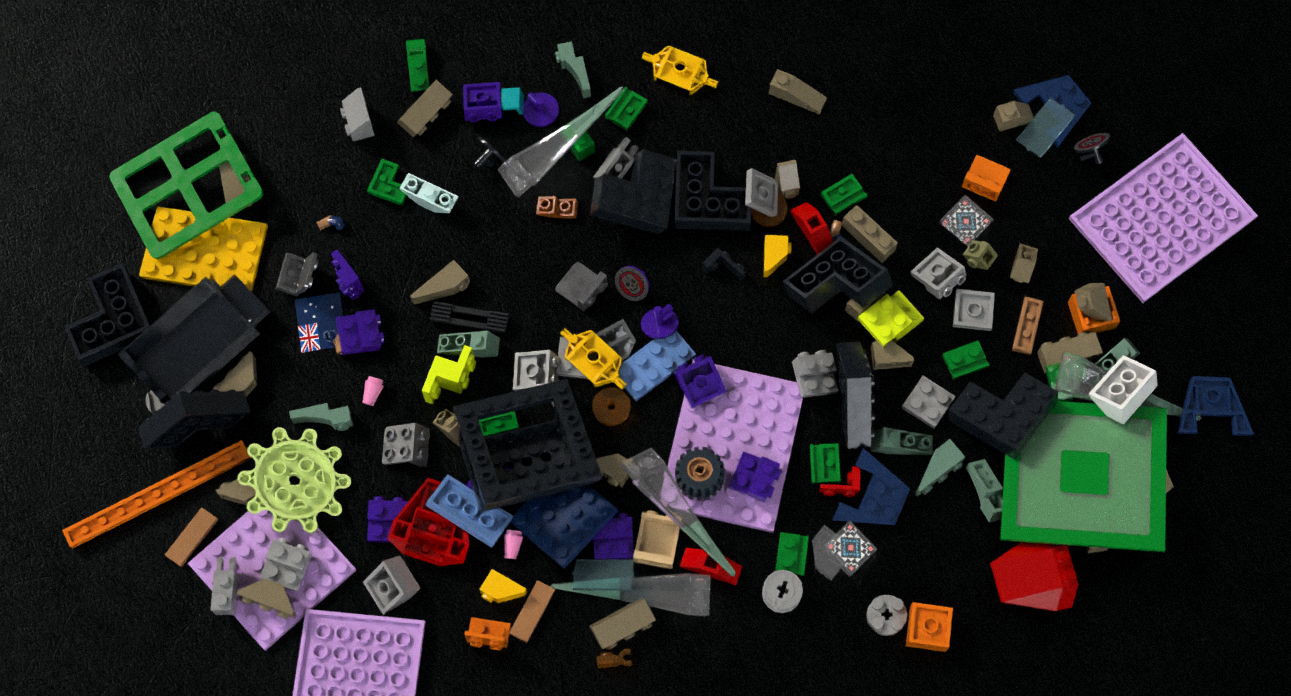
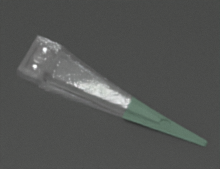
[497,87,624,197]
[1055,352,1202,420]
[621,448,736,577]
[551,573,710,616]

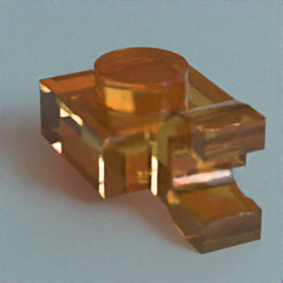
[597,649,632,668]

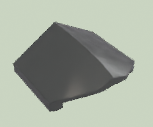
[596,319,636,361]

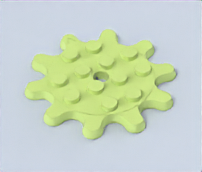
[237,427,351,533]

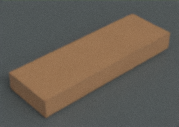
[1012,297,1044,355]
[165,507,218,567]
[509,580,555,643]

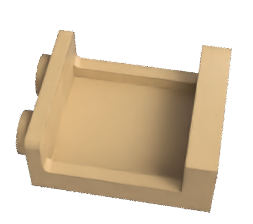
[633,511,681,569]

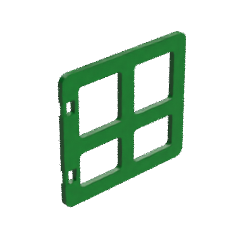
[109,112,263,259]

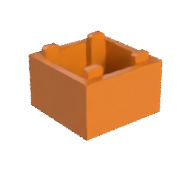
[1068,286,1120,334]
[906,602,953,652]

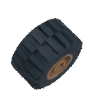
[675,447,725,501]

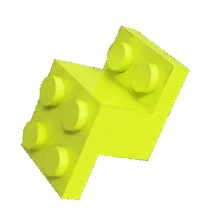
[858,291,924,347]
[422,345,476,404]

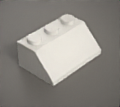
[1089,355,1158,424]

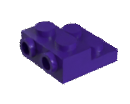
[463,82,502,123]
[331,250,364,300]
[335,310,384,355]
[673,354,727,408]
[729,451,782,503]
[367,497,408,543]
[593,513,634,561]

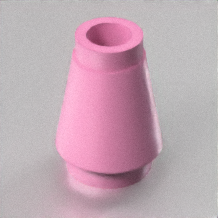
[362,376,384,406]
[504,530,523,559]

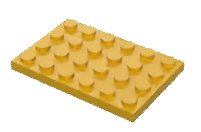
[139,206,268,292]

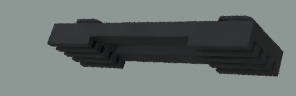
[430,301,509,334]

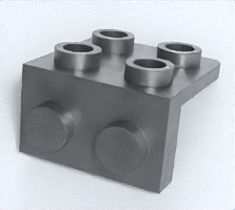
[276,252,318,296]
[555,262,608,311]
[382,423,430,467]

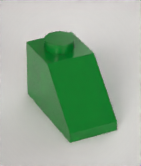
[560,126,595,161]

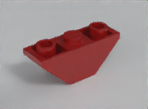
[790,202,833,254]
[680,548,742,585]

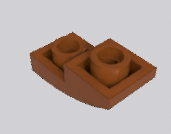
[536,196,578,219]

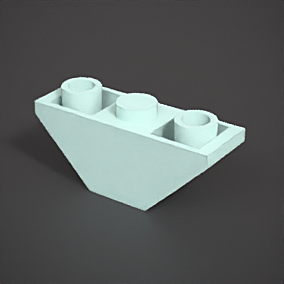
[399,173,458,213]

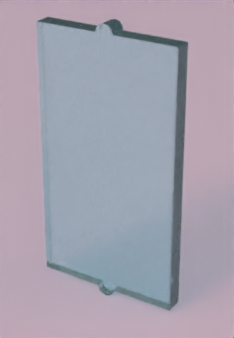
[1016,98,1075,158]
[572,559,635,591]

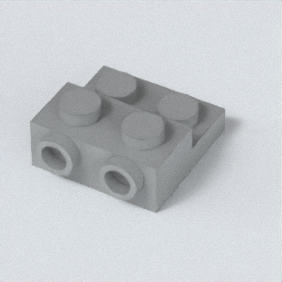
[911,248,966,300]
[513,350,559,391]
[792,350,838,398]
[260,538,312,592]

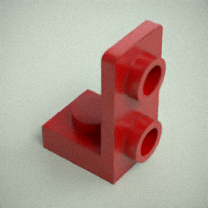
[819,467,860,497]

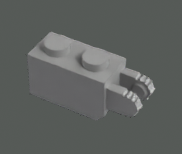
[593,137,638,180]
[211,557,238,615]

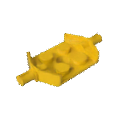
[642,46,719,94]
[560,328,627,390]

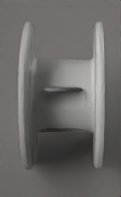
[762,570,803,613]

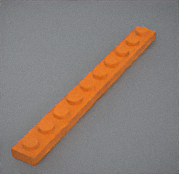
[62,440,251,549]

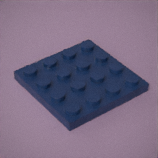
[510,485,618,569]

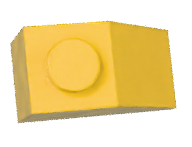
[764,235,791,277]
[479,569,527,603]

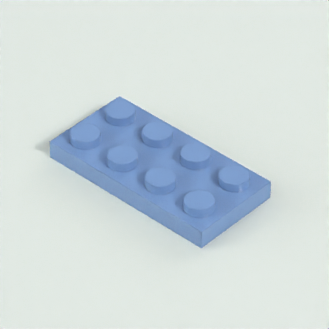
[618,331,696,401]
[426,474,514,548]

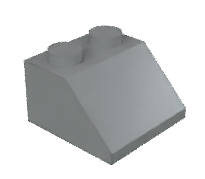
[340,88,375,141]
[363,556,420,615]

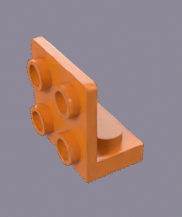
[962,155,1010,202]
[464,617,511,650]

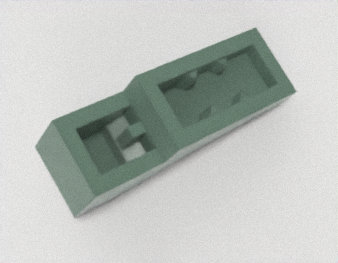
[555,42,591,98]
[289,403,353,431]
[966,459,1003,522]

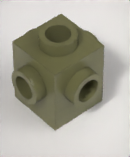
[963,240,998,270]

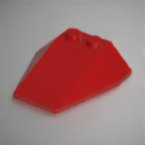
[387,478,469,566]
[990,542,1078,611]

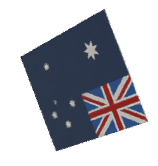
[295,292,343,353]

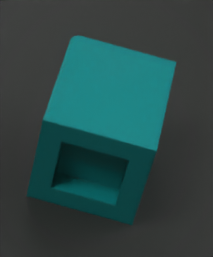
[501,87,524,115]

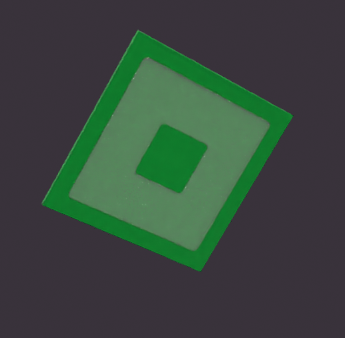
[1001,401,1167,552]

